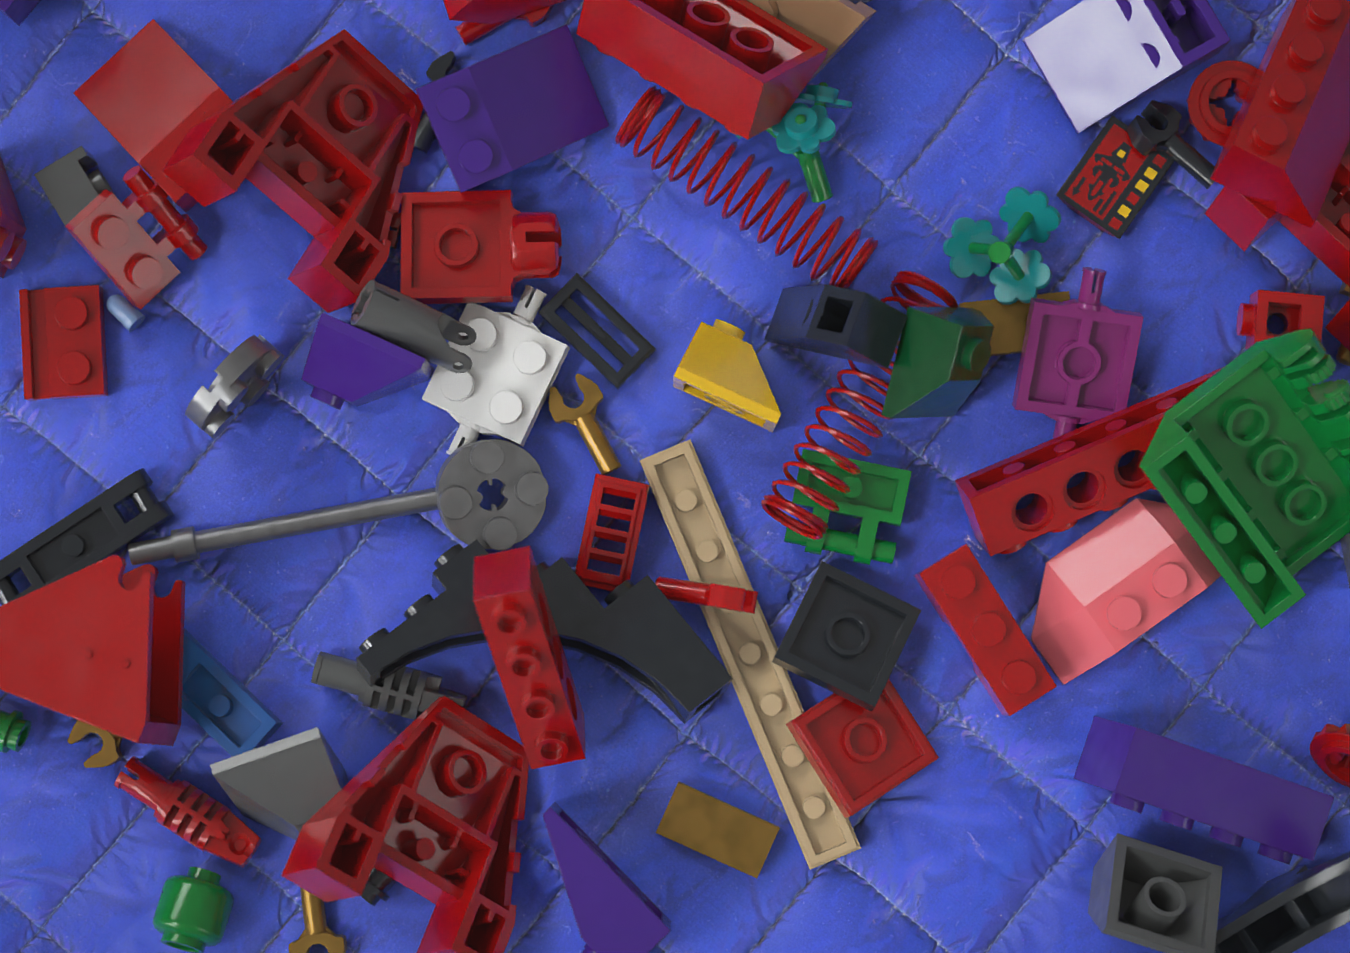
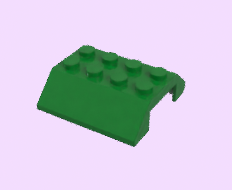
[1140,328,1350,629]

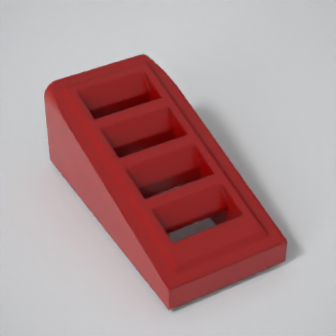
[575,474,650,591]

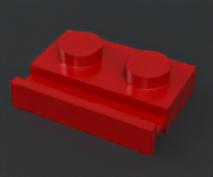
[19,285,108,401]

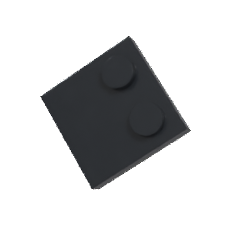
[772,561,921,712]

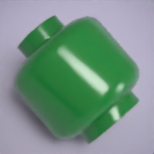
[153,867,234,953]

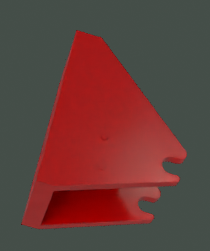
[0,555,186,746]

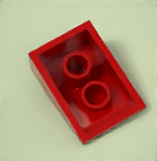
[73,19,232,212]

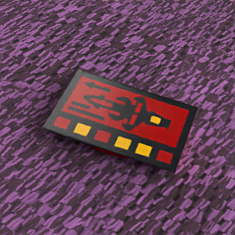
[1056,115,1174,239]

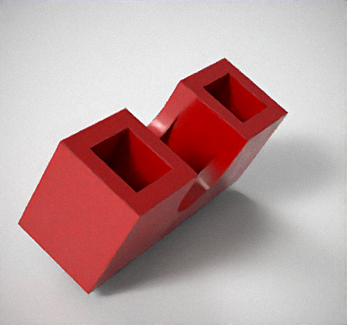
[914,544,1057,716]

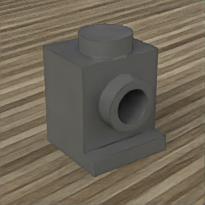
[34,146,115,225]

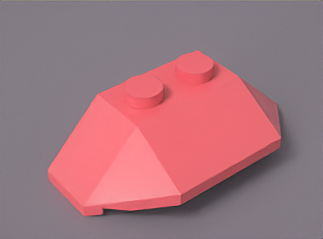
[1030,498,1221,685]

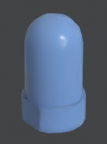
[106,295,145,332]

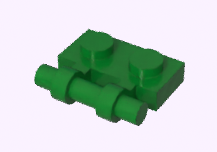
[784,449,912,565]

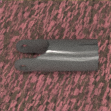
[350,280,477,373]

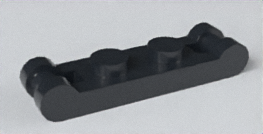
[0,468,174,605]

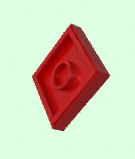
[786,679,939,818]

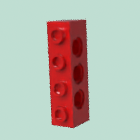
[473,546,586,769]

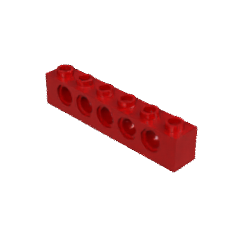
[955,366,1225,557]

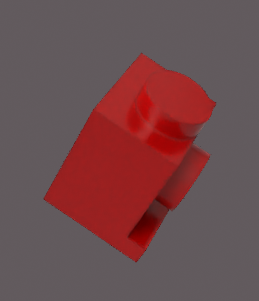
[1236,290,1325,349]

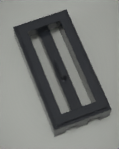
[539,273,656,389]

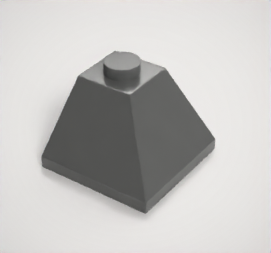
[210,727,348,840]
[1088,833,1223,953]

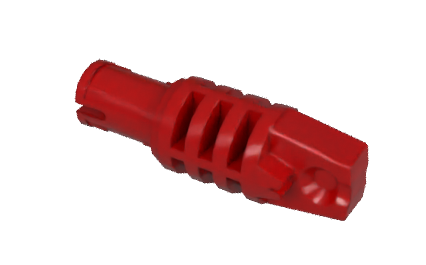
[114,756,261,868]

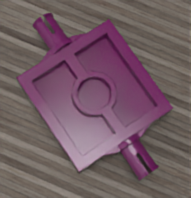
[1012,267,1144,439]

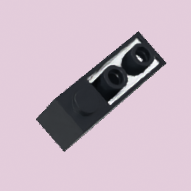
[764,284,907,369]

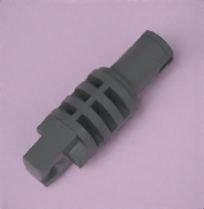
[311,651,467,720]

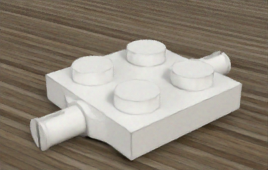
[422,285,570,455]

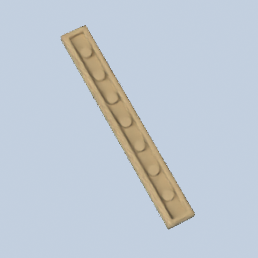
[640,439,861,870]

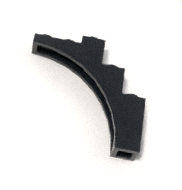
[356,539,733,724]
[1215,852,1350,953]

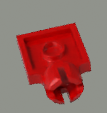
[400,190,562,304]

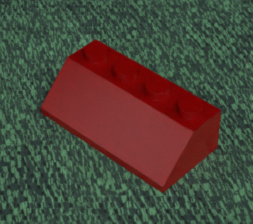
[576,0,828,140]
[1210,0,1350,229]

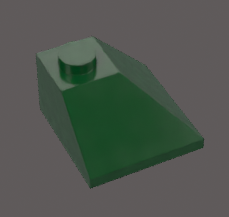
[882,307,994,418]

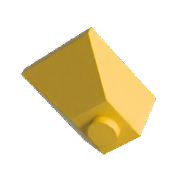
[673,319,781,433]

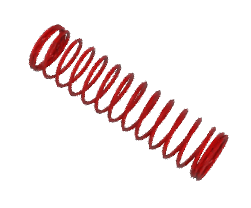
[615,85,878,289]
[761,270,958,540]

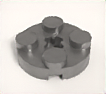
[185,334,284,439]
[435,439,549,550]

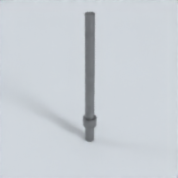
[128,488,438,565]

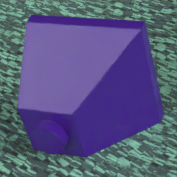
[301,312,434,410]

